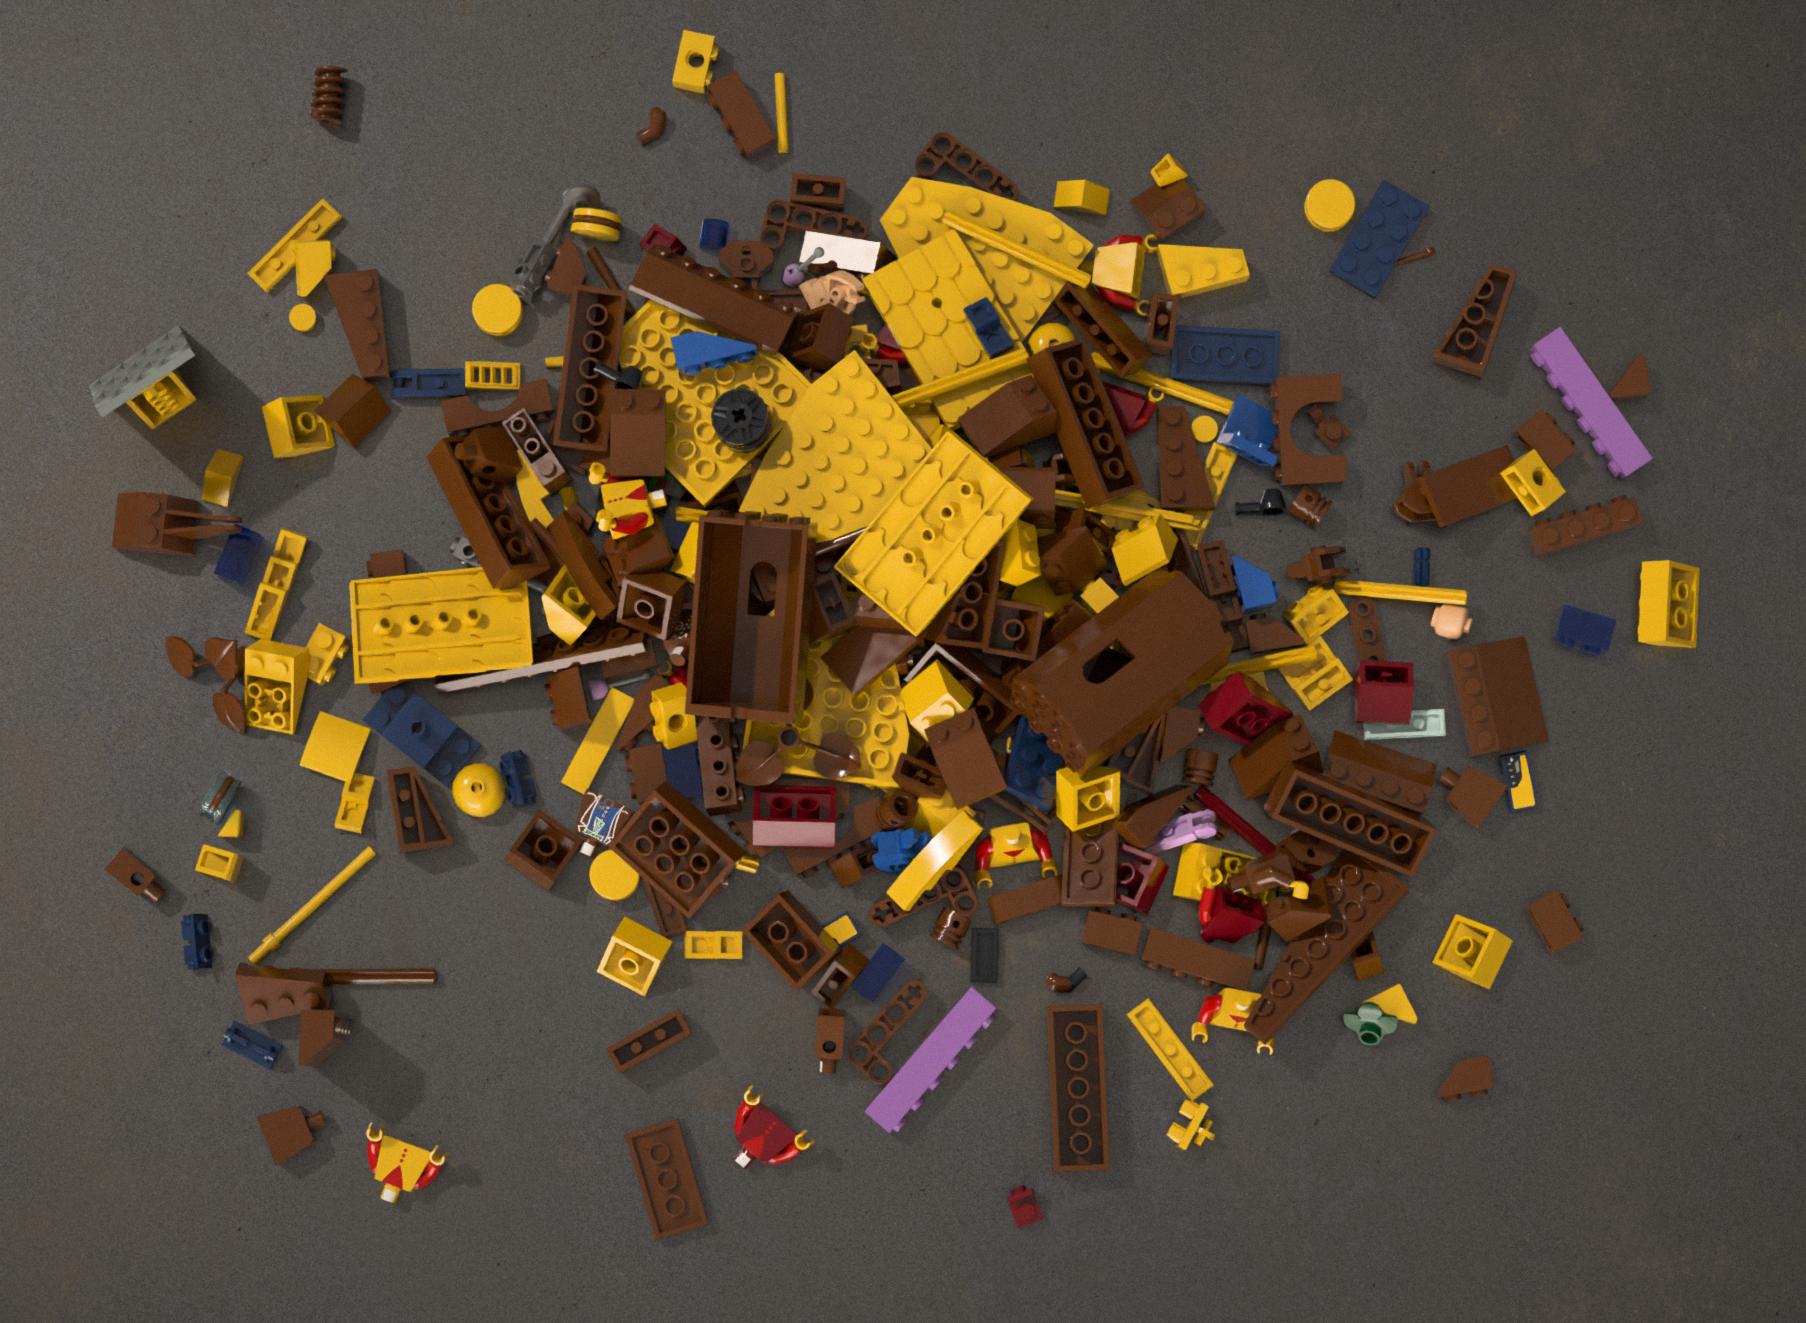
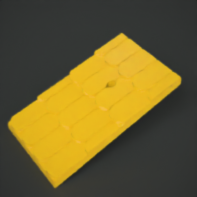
[862,229,1034,431]
[834,430,1034,637]
[349,567,533,684]

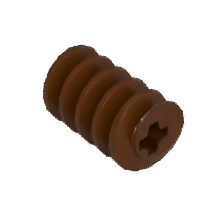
[309,66,348,125]

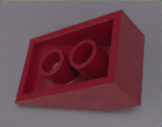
[1198,671,1294,745]
[1117,842,1169,916]

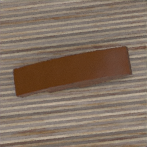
[548,510,619,620]
[1197,540,1249,653]

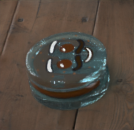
[197,771,242,824]

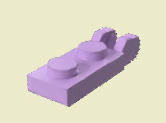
[1144,809,1217,855]

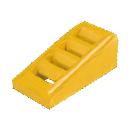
[465,361,521,391]

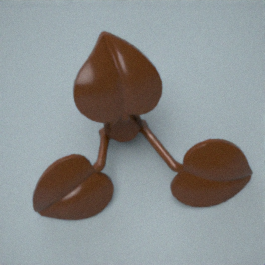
[165,636,247,734]
[736,678,861,786]

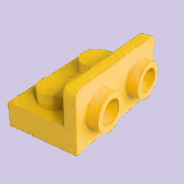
[1282,584,1349,646]
[306,623,350,686]

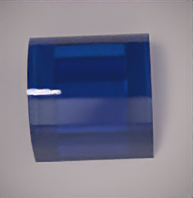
[699,219,729,250]

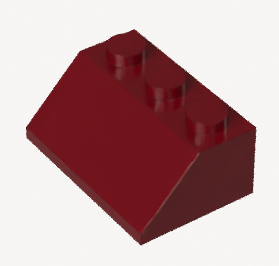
[753,785,836,847]

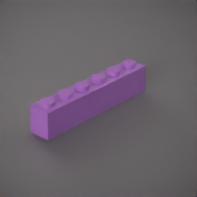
[1530,327,1653,480]
[864,987,996,1133]

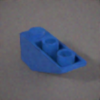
[671,331,759,376]

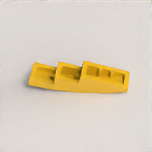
[245,528,309,641]
[886,810,984,911]

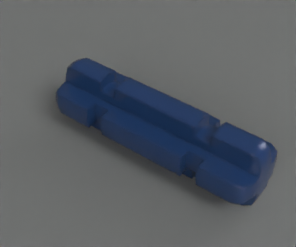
[1414,547,1430,587]

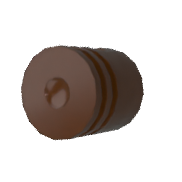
[1288,484,1332,529]
[1181,748,1219,787]
[874,790,918,831]
[929,907,972,950]

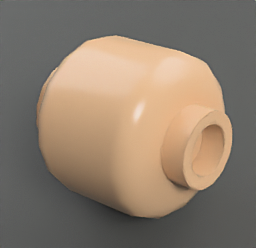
[1431,603,1473,640]

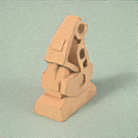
[799,270,865,316]

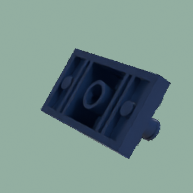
[363,683,482,787]

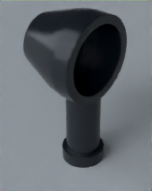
[593,360,644,389]
[1235,488,1286,516]

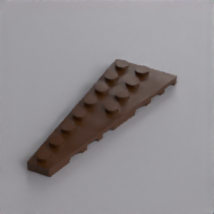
[435,616,648,694]
[1244,848,1409,1045]

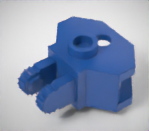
[871,828,932,875]

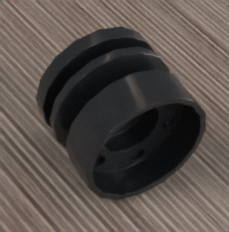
[711,388,772,453]

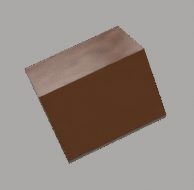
[315,374,391,448]

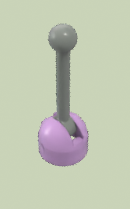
[781,247,824,287]
[588,670,653,701]

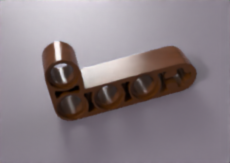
[914,132,1019,202]
[760,200,868,254]
[1001,599,1094,691]
[868,864,979,927]
[848,980,927,1085]

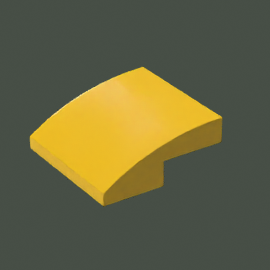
[1277,635,1353,711]
[300,711,371,783]

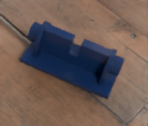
[499,750,537,808]
[181,914,213,970]
[222,1021,282,1069]

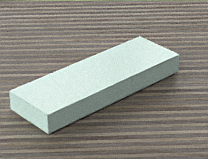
[1363,709,1446,740]

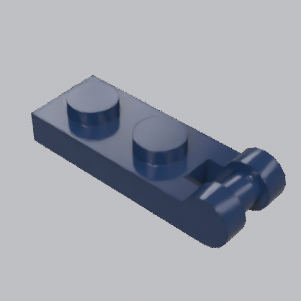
[391,368,467,398]

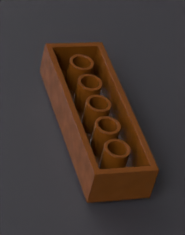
[1026,337,1145,509]
[1263,760,1437,877]
[1046,1004,1110,1172]

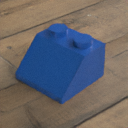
[1229,556,1280,615]

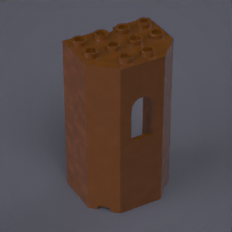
[685,510,818,724]
[1010,566,1234,778]

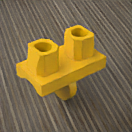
[1166,1100,1215,1150]

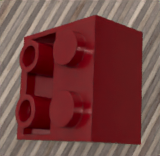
[1353,660,1414,725]

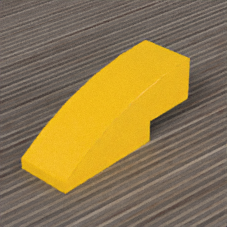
[516,449,554,530]

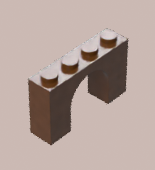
[1270,374,1347,485]

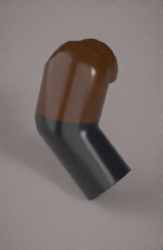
[1046,967,1087,993]

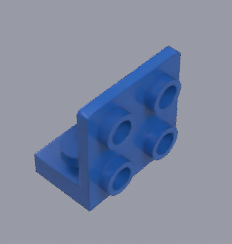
[1216,395,1278,466]

